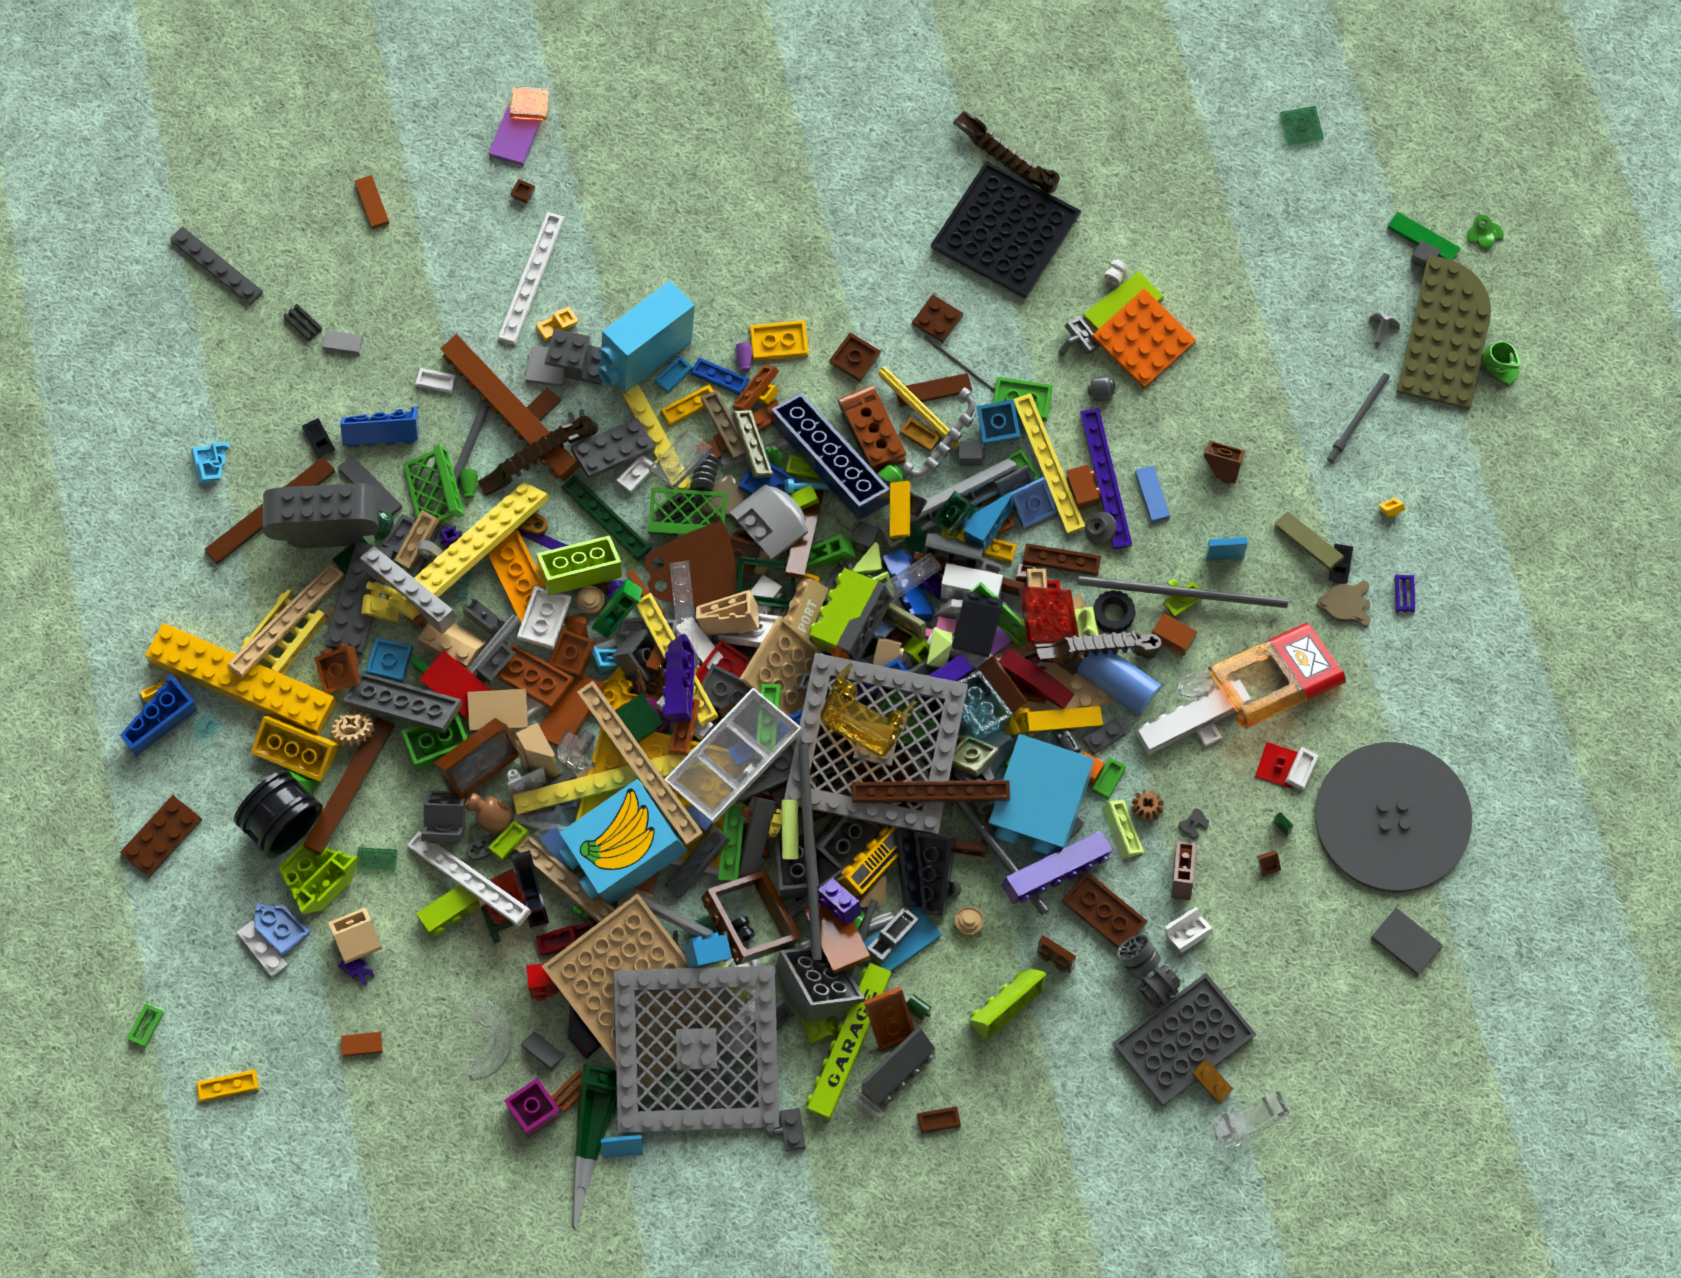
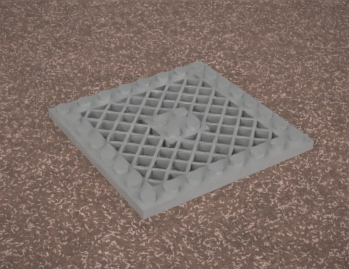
[784,653,968,835]
[614,966,779,1132]

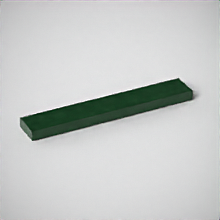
[561,475,652,561]

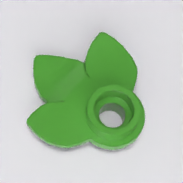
[1467,215,1504,251]

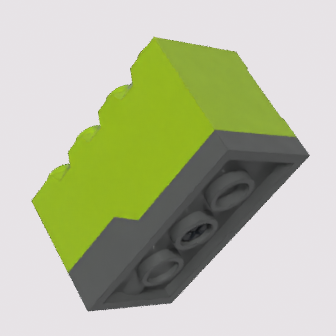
[809,568,893,662]

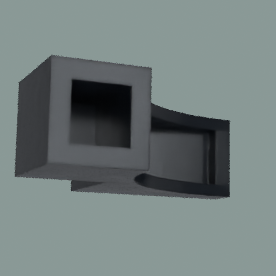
[511,850,549,928]

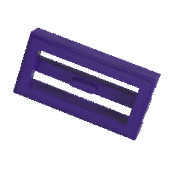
[1394,575,1415,613]

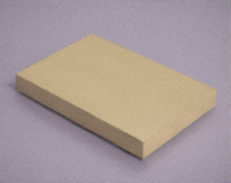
[468,689,528,731]

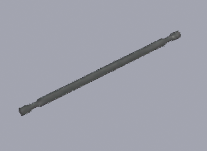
[925,335,995,391]

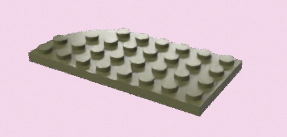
[1396,255,1491,409]

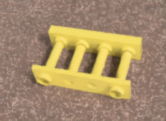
[241,589,327,674]

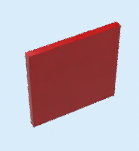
[1255,742,1298,789]

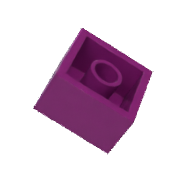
[504,1078,562,1138]

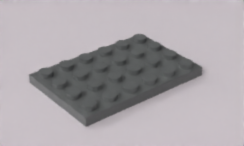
[1112,973,1256,1107]

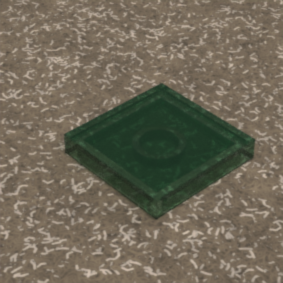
[1280,106,1324,146]

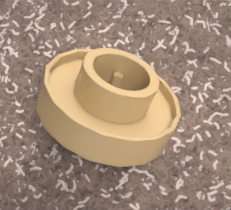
[576,586,605,615]
[955,906,984,936]

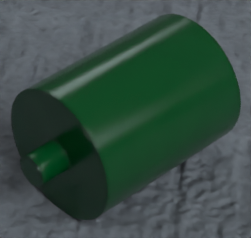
[907,994,932,1020]

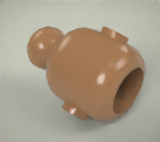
[464,793,513,834]

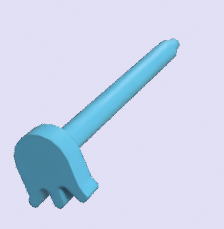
[784,479,830,495]

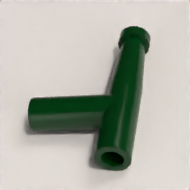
[480,905,514,943]

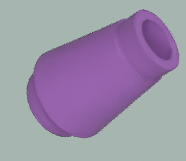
[734,342,753,371]

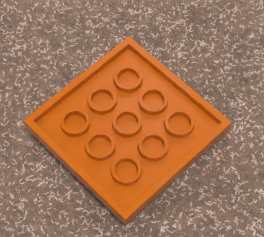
[1091,288,1196,389]

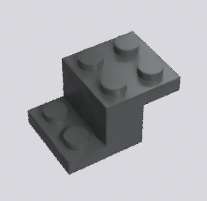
[545,329,602,385]
[421,790,468,844]

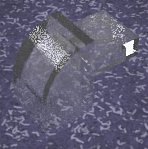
[557,731,596,771]

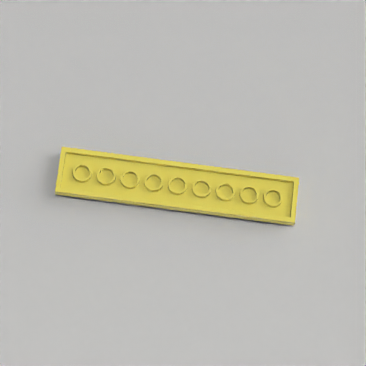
[387,482,549,620]

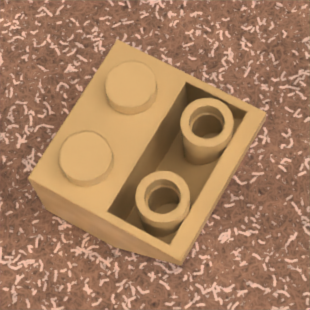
[328,908,382,964]

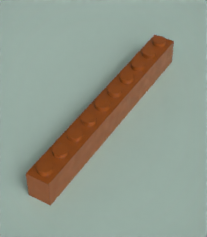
[440,334,581,481]

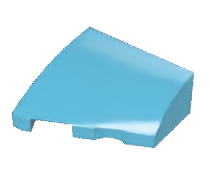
[191,442,230,485]

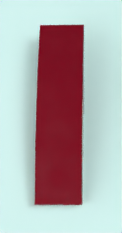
[999,649,1074,710]
[536,921,598,956]

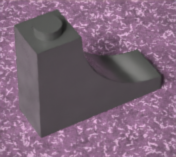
[979,729,1015,781]

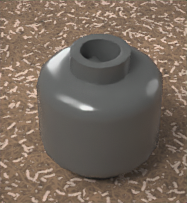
[1088,376,1116,401]

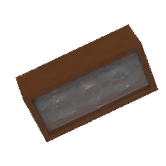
[434,718,519,799]

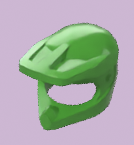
[1481,341,1521,385]

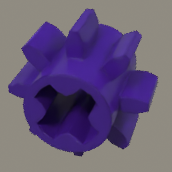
[440,526,463,549]

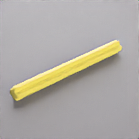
[878,367,961,450]

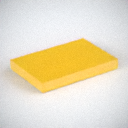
[750,320,809,361]

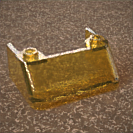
[820,663,917,757]

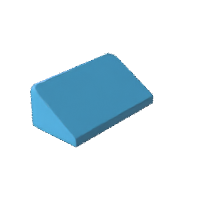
[601,1135,643,1158]

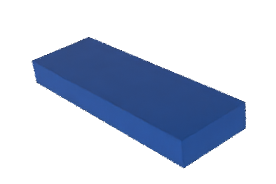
[691,357,749,395]

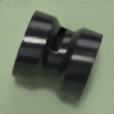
[731,916,756,942]

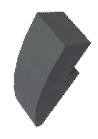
[867,907,919,967]

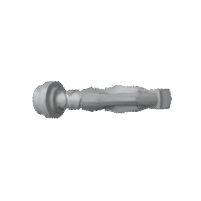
[526,799,581,823]

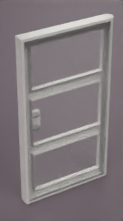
[664,688,803,823]

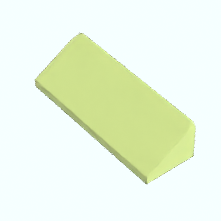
[782,800,799,859]
[1102,800,1144,860]

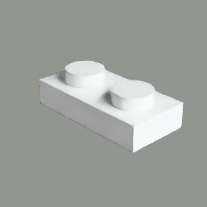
[617,455,656,494]

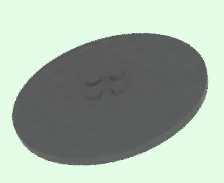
[1315,742,1472,892]

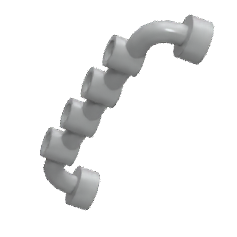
[901,387,976,478]

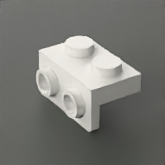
[1165,907,1213,953]

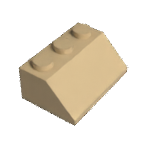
[417,623,487,669]

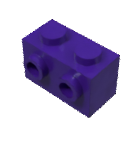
[818,878,861,926]

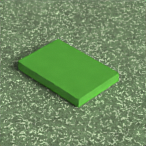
[993,377,1053,421]

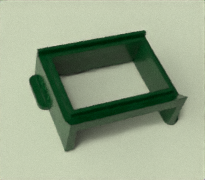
[735,557,796,611]

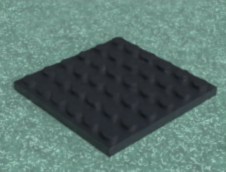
[931,161,1081,299]

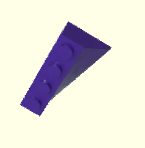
[662,634,696,723]

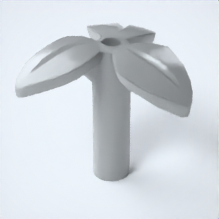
[1369,313,1400,344]

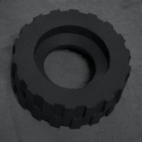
[1093,590,1135,634]

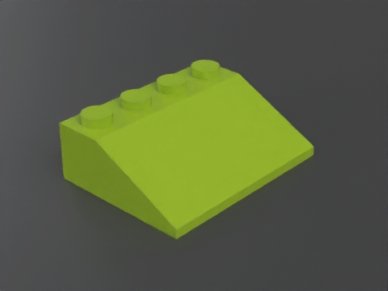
[969,968,1046,1042]

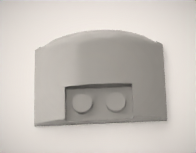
[729,485,808,561]

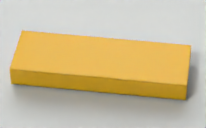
[660,384,713,427]
[890,481,910,538]
[196,1070,259,1102]

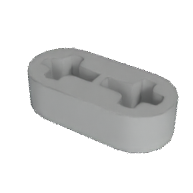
[417,540,444,562]

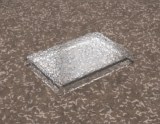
[648,430,714,489]

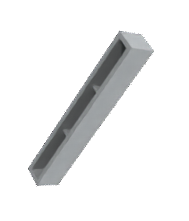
[877,458,1019,548]

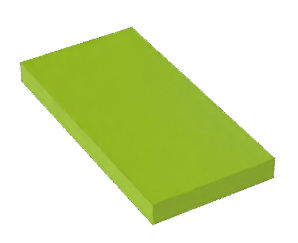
[1083,271,1164,330]

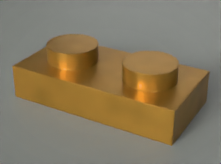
[1191,1059,1233,1103]

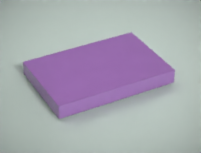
[489,107,542,166]

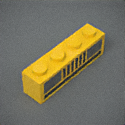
[838,826,899,897]

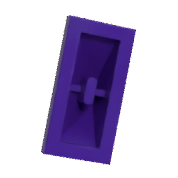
[918,564,943,600]

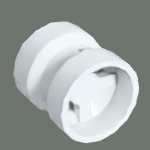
[1104,260,1128,285]

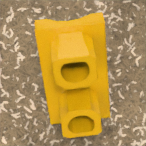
[997,702,1030,736]

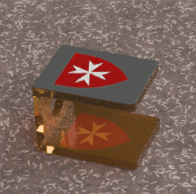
[635,665,666,700]

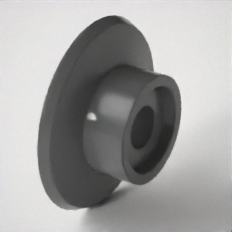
[1085,512,1116,545]

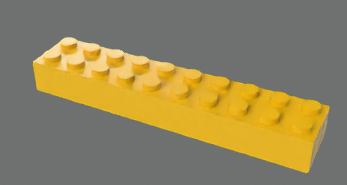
[145,623,337,735]

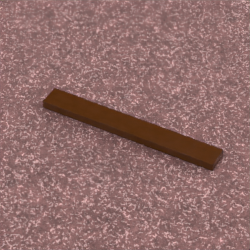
[205,457,335,564]
[303,717,394,855]
[852,780,1010,803]

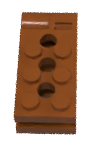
[838,385,906,473]

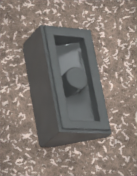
[521,1031,565,1071]

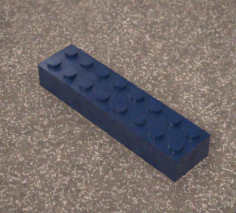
[771,392,890,520]

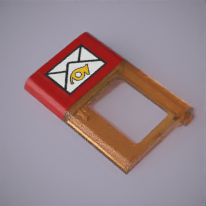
[1207,623,1346,729]

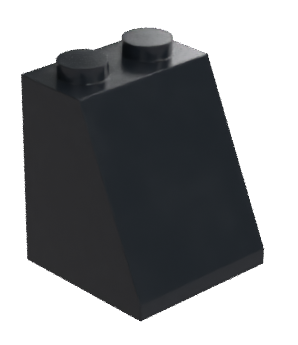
[951,592,1003,658]

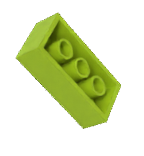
[537,535,622,596]

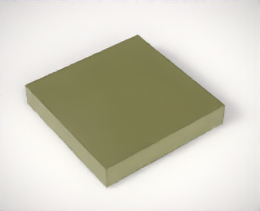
[952,735,1000,777]

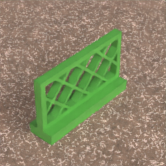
[403,444,465,524]
[647,488,727,536]

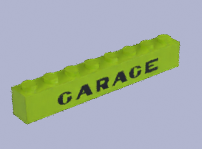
[806,963,892,1121]

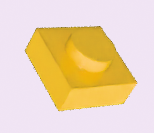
[757,384,780,404]
[1379,498,1405,517]

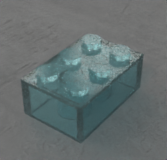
[958,670,1013,740]

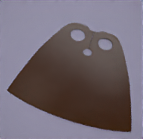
[645,521,737,606]

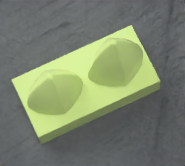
[1074,607,1098,637]

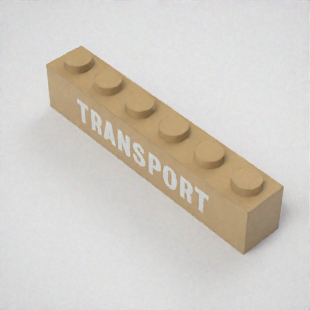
[784,579,829,640]

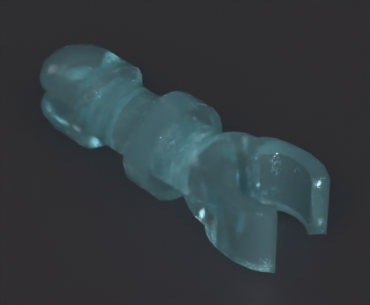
[457,567,474,601]

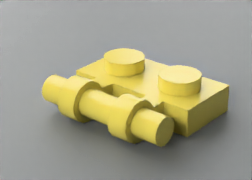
[361,582,399,623]

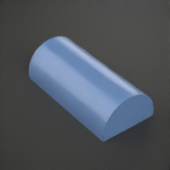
[1077,650,1162,716]

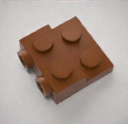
[314,643,361,694]

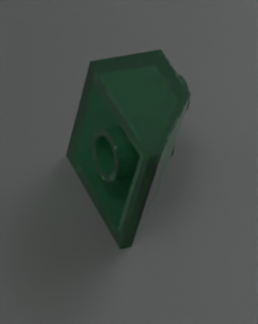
[932,491,978,538]

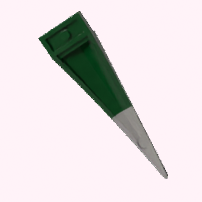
[572,1063,617,1228]

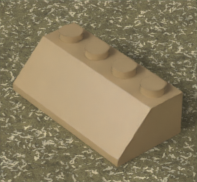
[515,723,559,781]

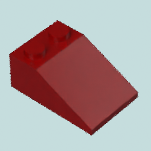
[526,963,560,1001]

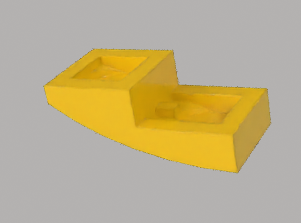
[536,307,578,342]

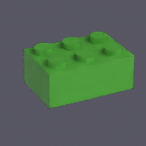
[402,713,467,772]

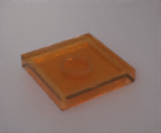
[510,86,549,120]

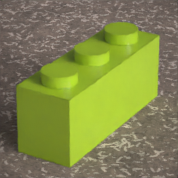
[416,885,480,937]

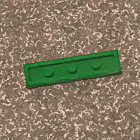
[1387,212,1461,260]

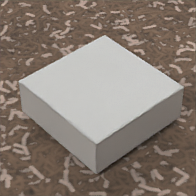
[1196,722,1222,748]

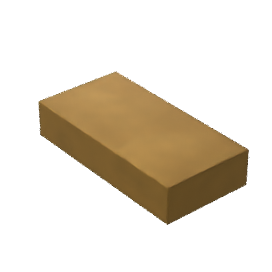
[900,417,941,452]

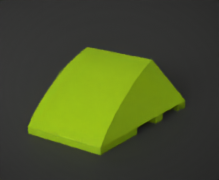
[279,843,359,914]

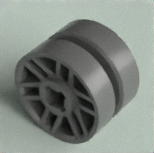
[1117,934,1161,978]

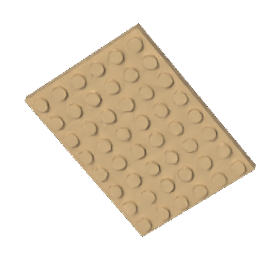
[542,893,733,1094]

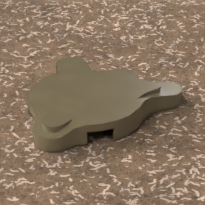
[697,475,744,527]
[1317,580,1370,627]

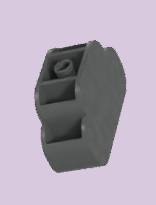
[263,483,379,548]

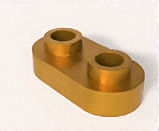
[517,513,548,535]

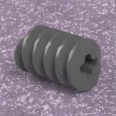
[690,453,719,496]

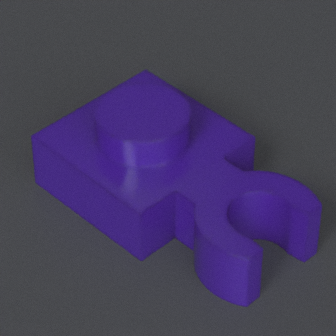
[338,958,374,985]

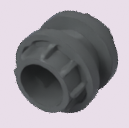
[1138,965,1181,1006]

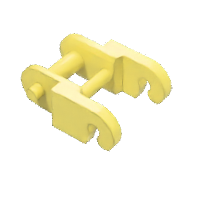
[768,809,782,838]

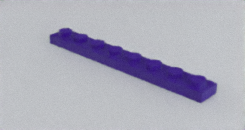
[1080,408,1132,550]

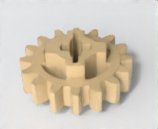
[332,710,374,747]

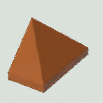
[566,614,589,638]

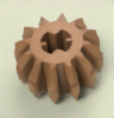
[1131,789,1164,823]

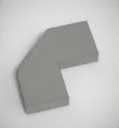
[691,1073,736,1109]

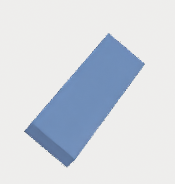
[1135,466,1170,523]

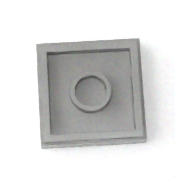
[525,346,565,387]

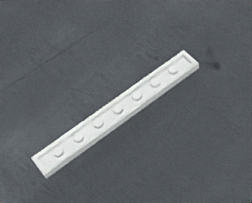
[498,212,565,345]
[406,831,531,927]

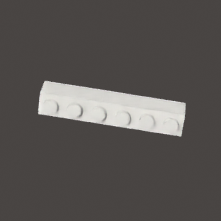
[1137,679,1251,755]

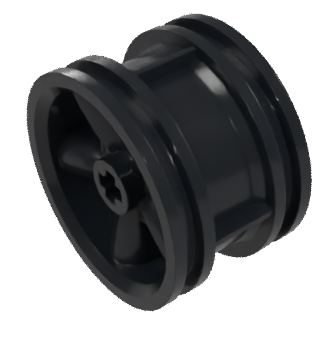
[233,770,323,858]

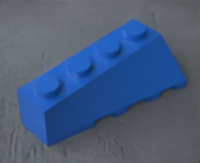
[340,406,419,447]
[882,548,935,623]
[120,674,198,756]

